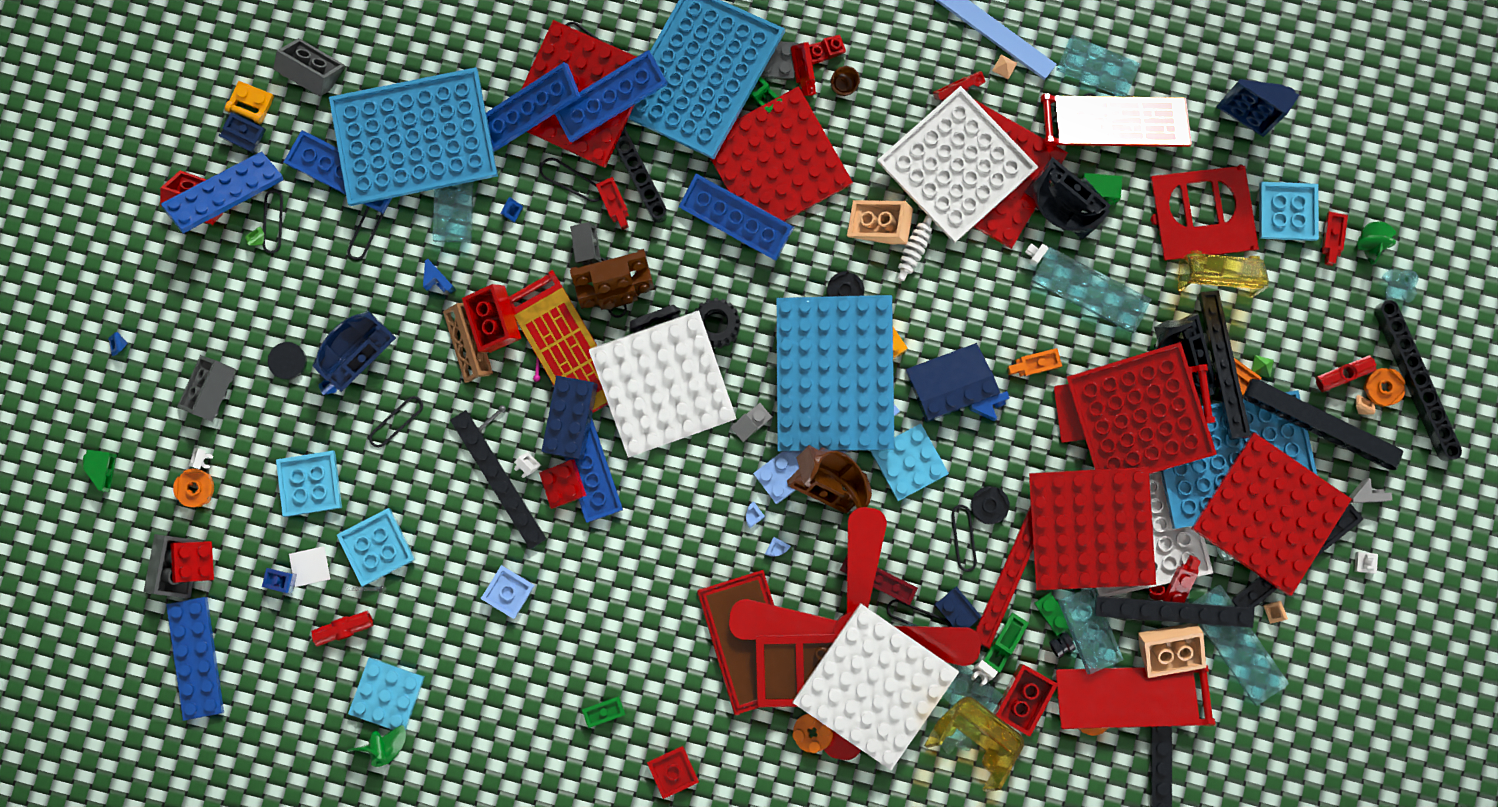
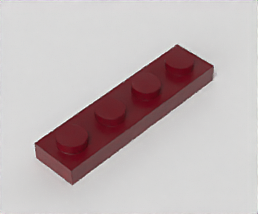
[839,554,918,605]

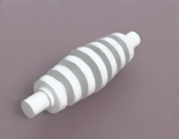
[898,216,932,281]

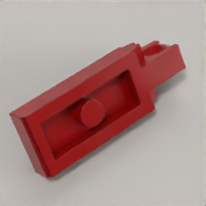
[790,42,816,96]
[933,71,986,102]
[596,177,629,230]
[1322,211,1348,266]
[1162,555,1201,602]

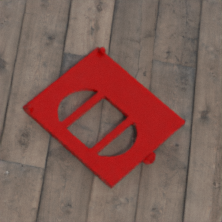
[1150,164,1259,261]

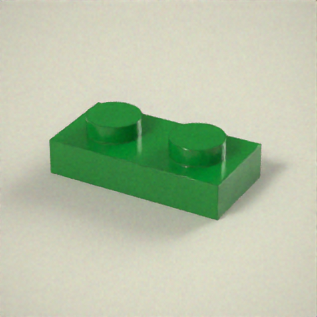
[1034,592,1073,636]
[582,696,626,728]

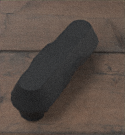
[629,305,681,333]

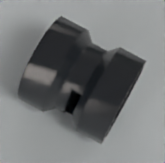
[1049,632,1076,659]

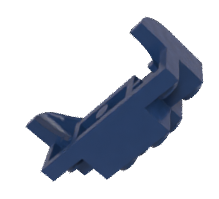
[312,309,396,392]

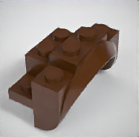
[570,249,655,310]
[787,445,872,514]

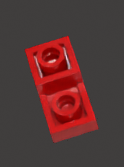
[809,35,846,65]

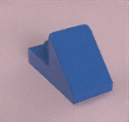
[423,259,456,294]
[969,391,1010,421]
[262,568,297,593]

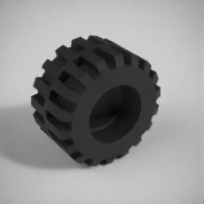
[694,298,740,349]

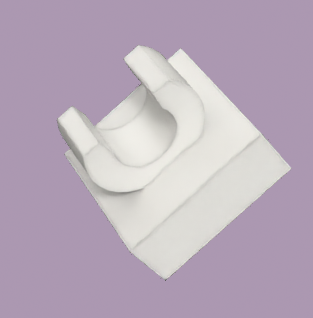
[1025,244,1049,267]
[189,448,213,469]
[514,452,541,478]
[1354,552,1378,574]
[971,660,998,687]

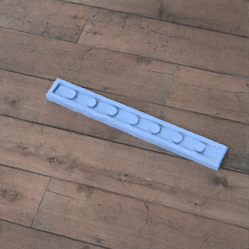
[935,0,1057,80]

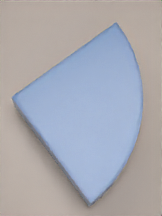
[746,501,765,528]
[765,537,791,556]

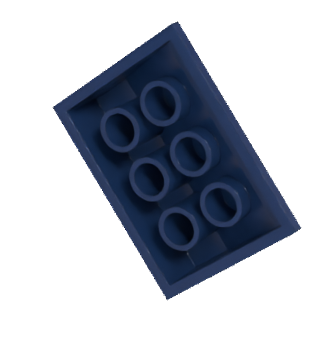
[1216,79,1300,137]
[905,343,1000,423]

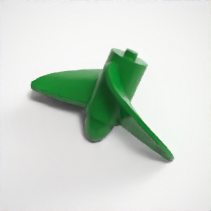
[1357,221,1396,265]
[347,725,406,767]

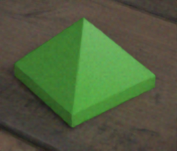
[245,226,265,245]
[1251,355,1274,378]

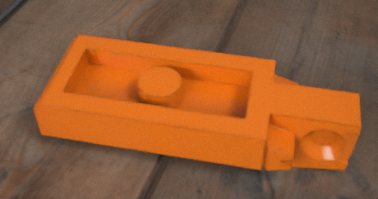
[1007,348,1062,377]

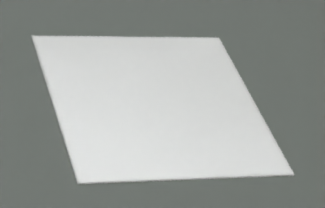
[289,546,330,587]

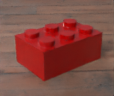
[462,284,522,352]
[992,664,1058,736]

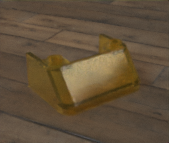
[1178,251,1269,297]
[924,697,1024,792]

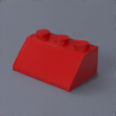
[160,170,223,225]

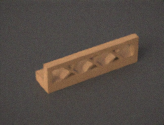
[443,303,493,383]

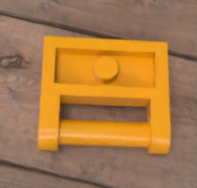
[225,81,274,125]

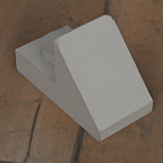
[731,403,772,442]
[1349,478,1392,503]

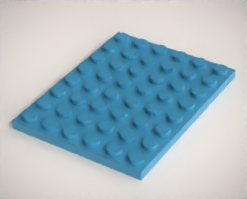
[628,0,785,159]
[329,67,498,206]
[777,295,895,452]
[1160,390,1318,529]

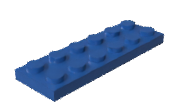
[555,50,668,143]
[486,62,581,152]
[284,130,392,214]
[161,151,283,234]
[679,174,794,261]
[564,419,623,523]
[166,597,224,721]

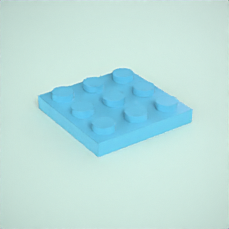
[1259,182,1319,241]
[870,423,949,501]
[276,451,342,517]
[337,508,415,587]
[348,658,425,730]

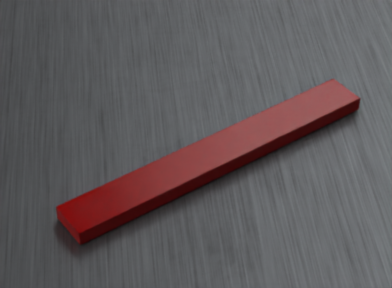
[975,505,1034,649]

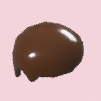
[830,65,860,97]

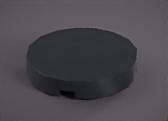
[826,271,865,297]
[267,342,307,380]
[970,486,1010,525]

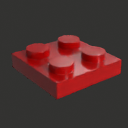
[539,459,587,509]
[171,541,214,583]
[647,745,699,799]

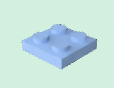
[481,565,535,619]

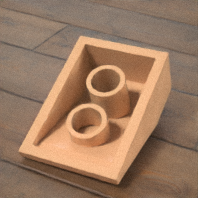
[847,200,913,245]

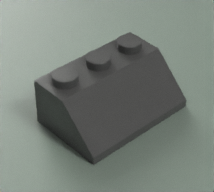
[273,38,345,96]
[177,355,236,422]
[143,534,201,598]

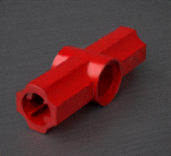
[1315,355,1377,392]
[311,611,373,647]

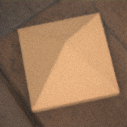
[992,55,1017,79]
[1356,395,1375,414]
[1263,600,1288,624]

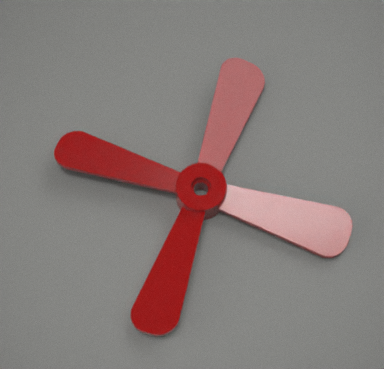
[729,507,981,760]

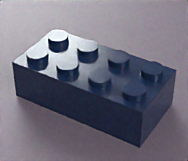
[541,375,598,460]

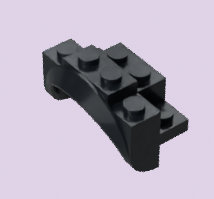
[1024,157,1111,240]
[1154,314,1217,399]

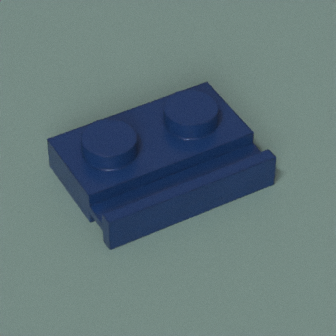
[218,112,266,153]
[934,586,982,628]

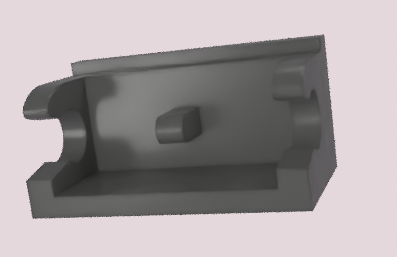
[570,222,601,265]

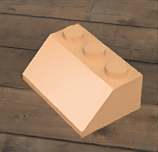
[1138,623,1206,678]

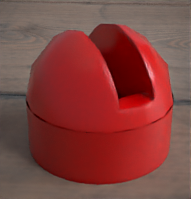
[1149,585,1165,601]

